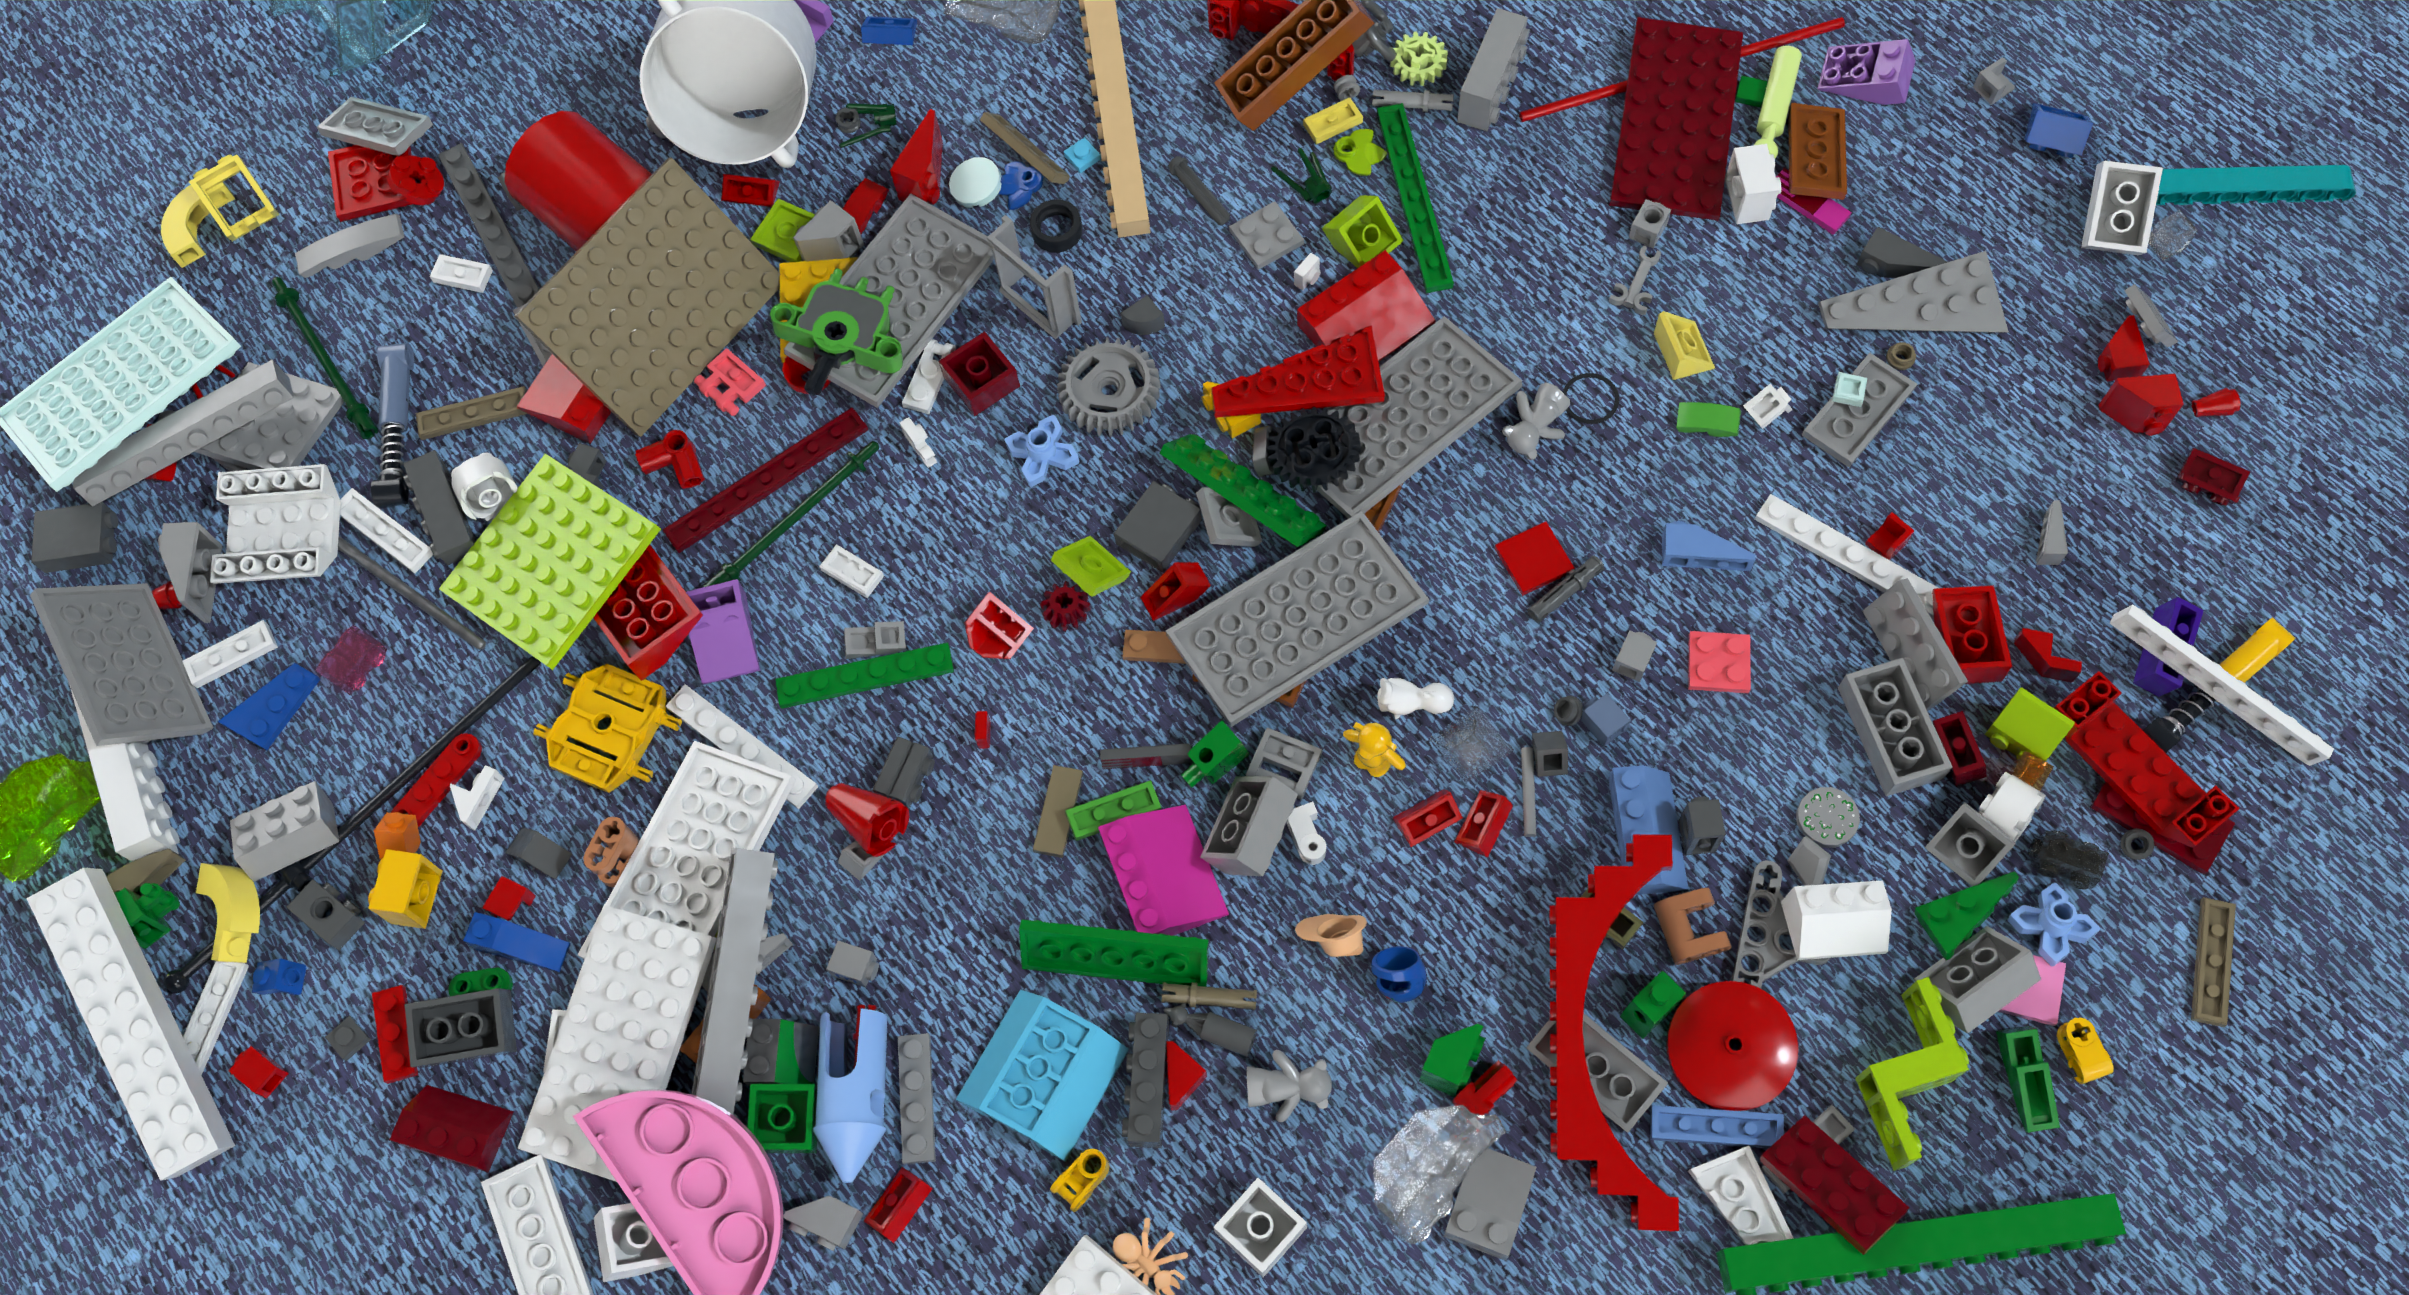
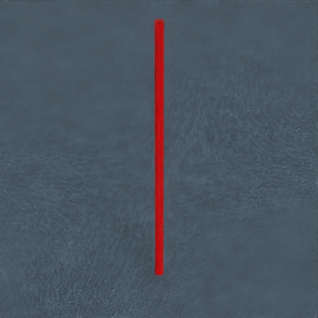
[1519,17,1845,122]

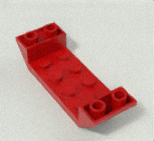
[1207,0,1354,81]
[2054,671,2240,848]

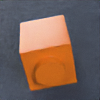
[374,812,421,859]

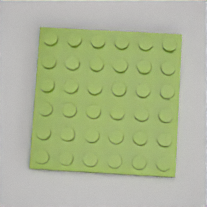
[439,454,661,670]

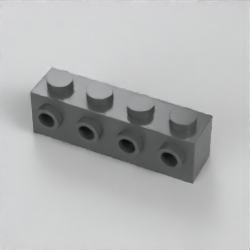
[1122,1013,1169,1149]

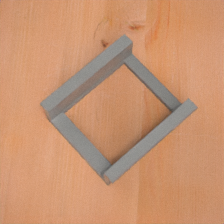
[987,215,1082,339]

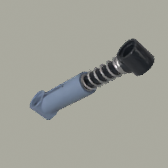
[371,343,414,508]

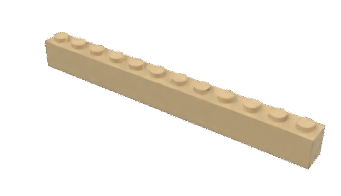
[1078,0,1150,238]

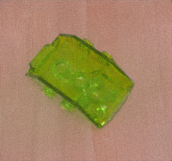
[0,753,101,883]

